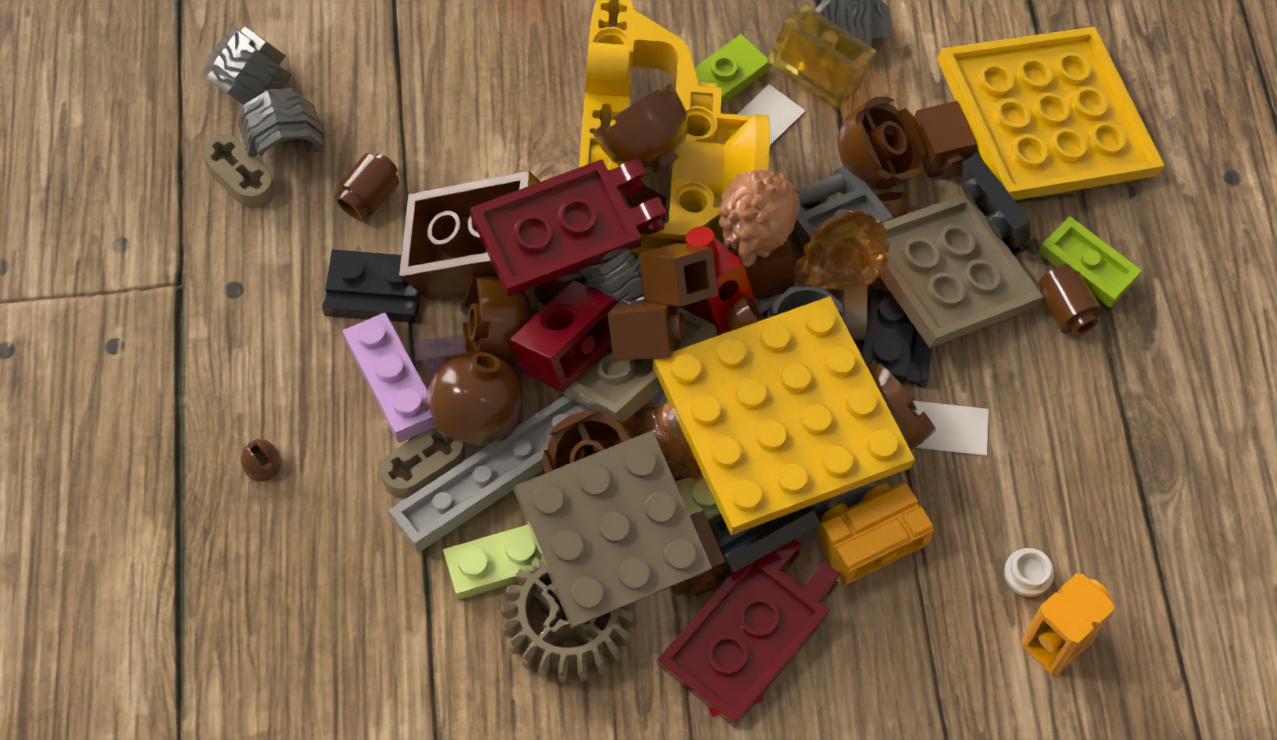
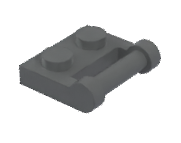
[793,166,893,260]

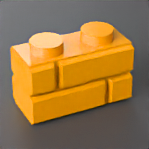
[816,482,934,586]
[1021,573,1115,676]

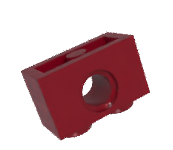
[510,280,616,392]

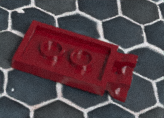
[470,159,667,297]
[657,539,840,728]

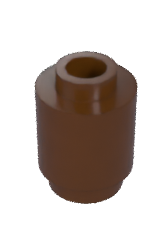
[334,153,399,221]
[1038,264,1102,336]

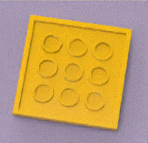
[937,27,1165,200]
[653,296,915,535]

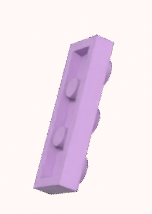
[342,313,435,443]

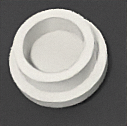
[1004,548,1054,597]

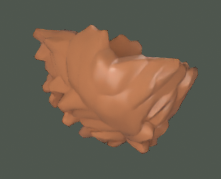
[718,170,800,267]

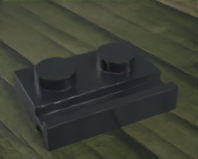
[960,153,1030,257]
[322,249,420,323]
[862,289,932,388]
[708,506,820,573]

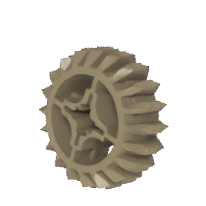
[501,557,636,684]

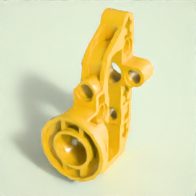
[579,0,770,257]

